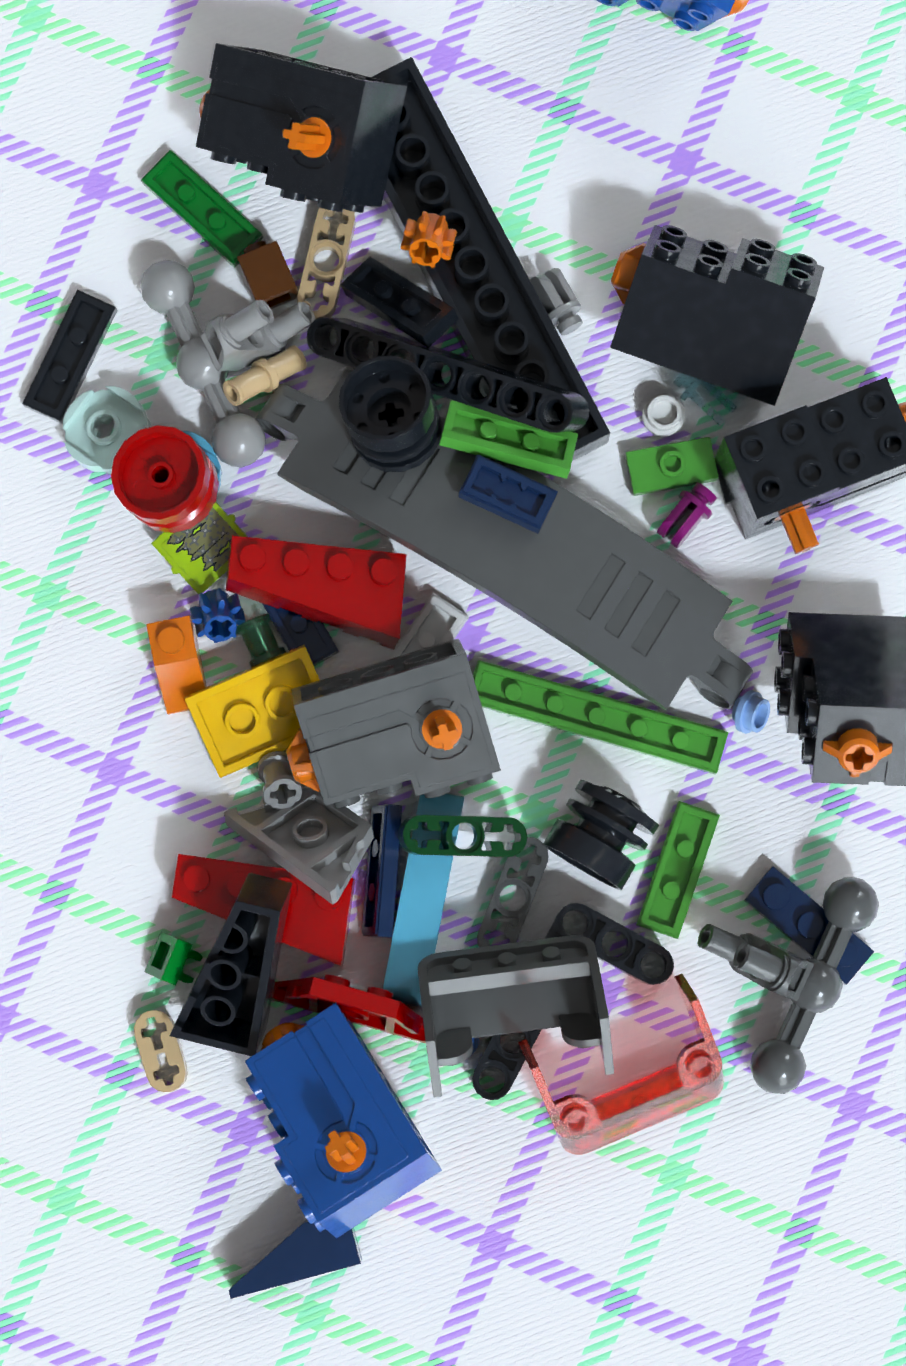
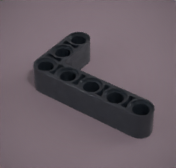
[472,903,674,1100]

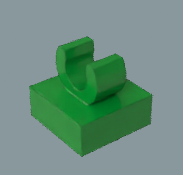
[144,931,203,986]

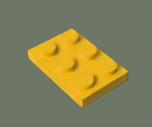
[184,645,320,778]

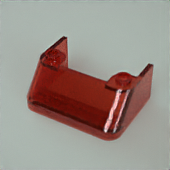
[518,973,724,1155]

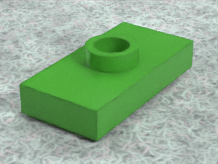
[625,437,718,496]

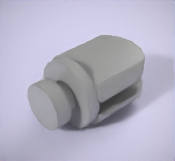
[530,268,583,336]

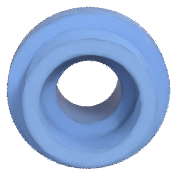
[732,690,770,734]

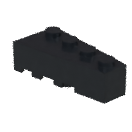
[169,873,292,1057]

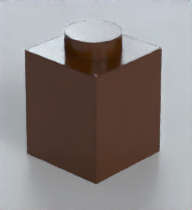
[237,240,298,309]

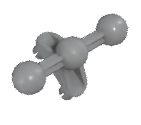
[140,260,316,468]

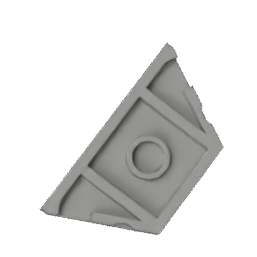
[224,787,374,905]

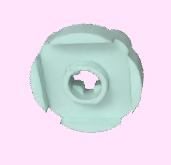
[63,386,152,475]

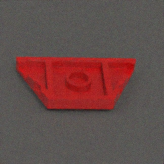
[272,974,426,1044]

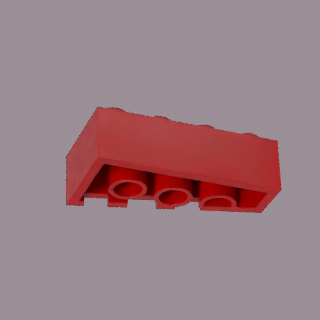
[225,535,407,650]
[172,854,356,967]

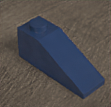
[228,1219,362,1299]

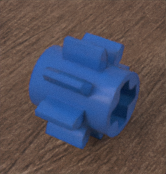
[190,588,246,643]

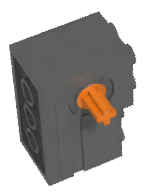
[286,638,501,808]

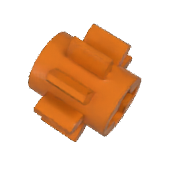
[401,211,457,268]

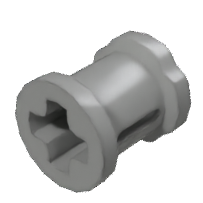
[257,751,302,809]

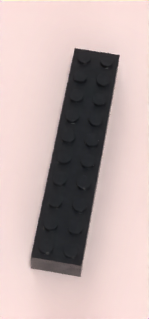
[372,57,611,475]

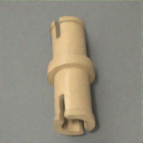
[223,345,307,406]

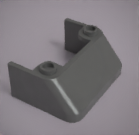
[418,935,614,1098]

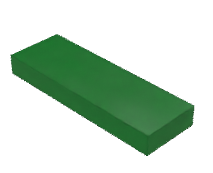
[141,150,264,268]

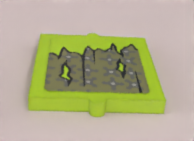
[151,502,248,594]

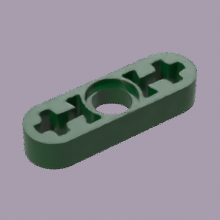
[398,815,527,857]

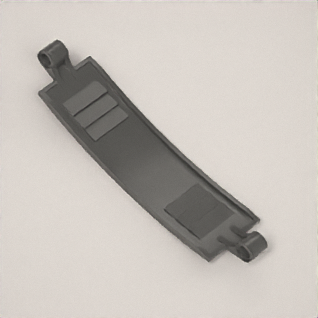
[255,369,753,711]

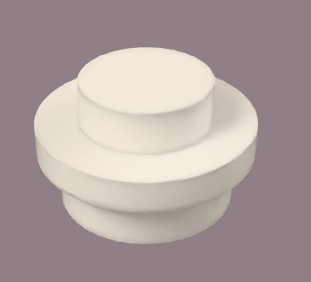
[642,393,685,437]

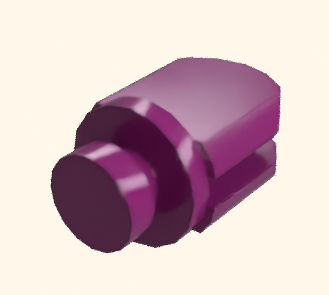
[656,483,717,549]

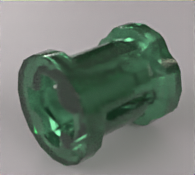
[235,613,286,668]

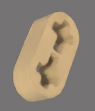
[134,1010,188,1092]

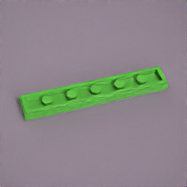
[473,660,728,775]

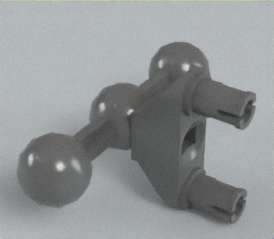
[697,877,879,1094]

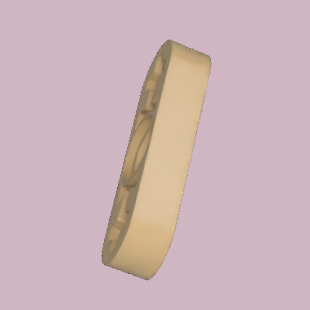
[297,208,356,319]

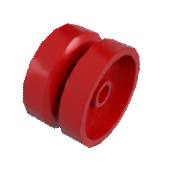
[111,425,219,533]

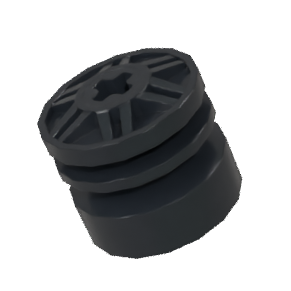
[339,356,442,472]
[542,779,659,891]

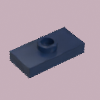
[458,455,558,534]

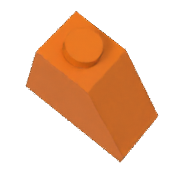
[146,615,207,715]

